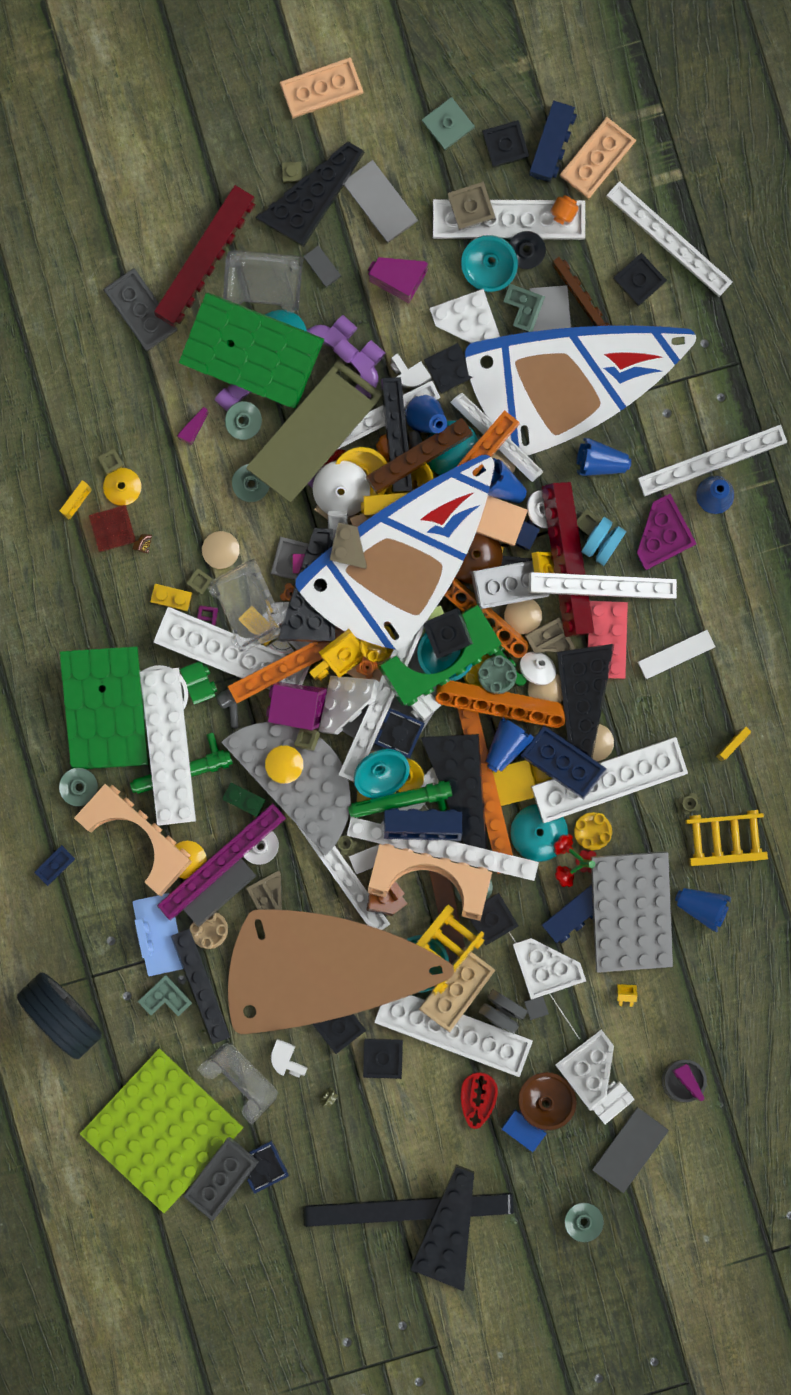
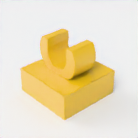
[617,984,637,1007]

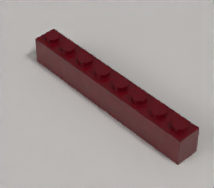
[154,185,256,328]
[542,482,594,637]

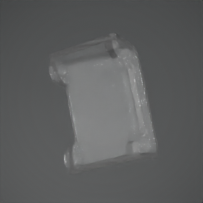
[223,250,304,313]
[208,559,283,652]
[197,1043,277,1125]

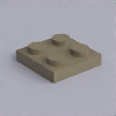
[447,182,496,231]

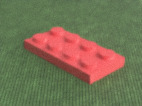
[588,601,628,679]

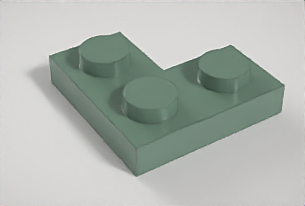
[503,284,545,332]
[138,975,192,1016]

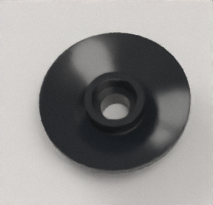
[509,231,546,269]

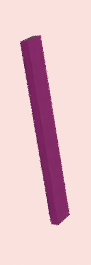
[157,803,286,921]

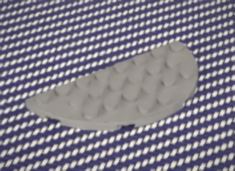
[222,722,350,856]

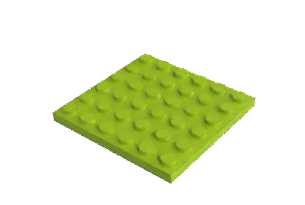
[80,1048,244,1213]

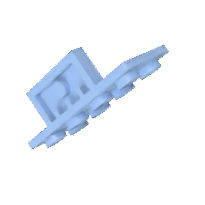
[132,893,183,976]

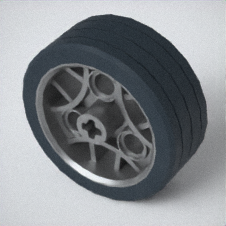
[17,972,102,1059]

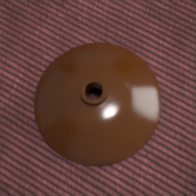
[455,533,503,584]
[518,1073,576,1131]

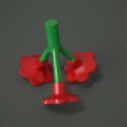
[554,834,596,887]

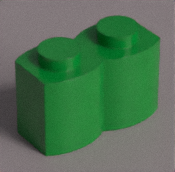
[180,661,218,705]

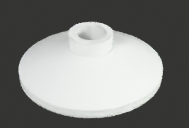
[527,490,548,528]
[520,652,556,685]
[244,831,279,865]

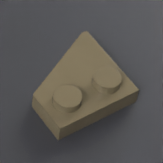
[330,522,367,569]
[524,617,575,653]
[247,871,282,910]

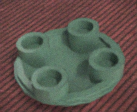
[478,655,517,694]

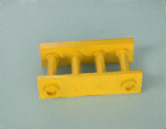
[685,810,768,866]
[416,905,485,996]

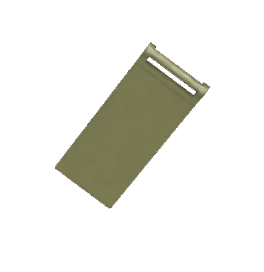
[247,359,383,503]

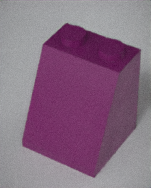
[368,257,428,304]
[266,682,327,730]

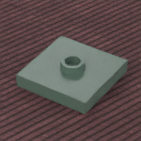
[422,97,475,150]

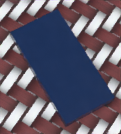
[521,726,606,800]

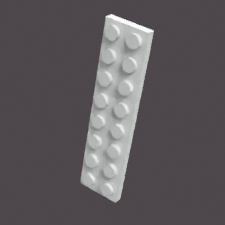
[433,200,585,240]
[153,607,310,690]
[140,668,196,826]
[531,737,688,823]
[374,995,533,1077]

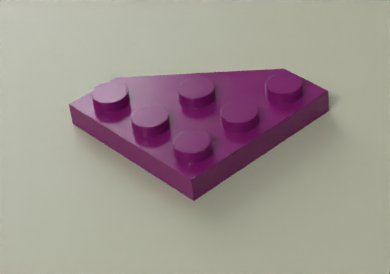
[637,494,697,571]

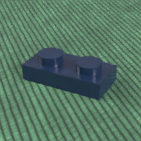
[34,845,75,886]

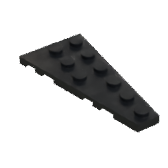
[255,141,365,247]
[277,528,335,643]
[557,644,615,758]
[421,734,487,849]
[410,1164,474,1291]

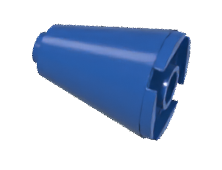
[405,395,447,433]
[577,438,631,476]
[476,458,526,504]
[696,476,734,514]
[486,717,534,772]
[675,888,731,932]

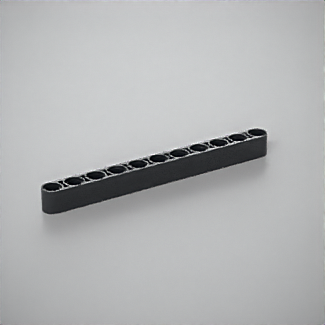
[303,1193,515,1227]

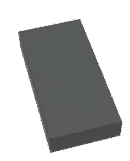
[303,245,341,288]

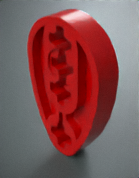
[461,1072,498,1129]

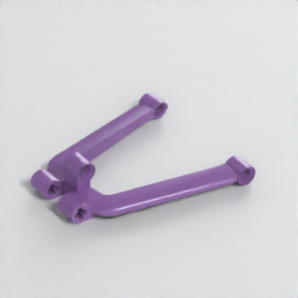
[214,315,386,488]

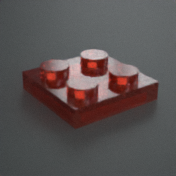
[89,505,136,553]

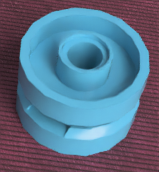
[581,517,627,566]

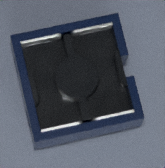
[374,708,425,759]
[247,1140,289,1194]

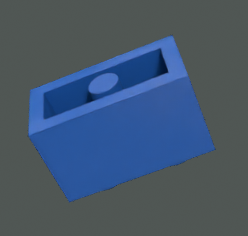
[501,1109,547,1152]

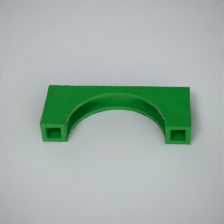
[378,605,502,707]

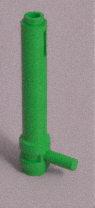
[130,733,233,794]
[348,780,453,818]

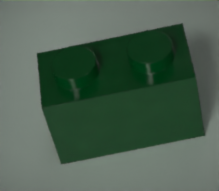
[222,783,266,817]

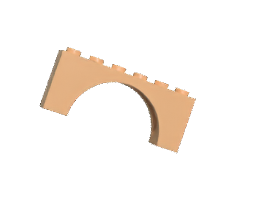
[74,784,192,896]
[367,844,492,921]

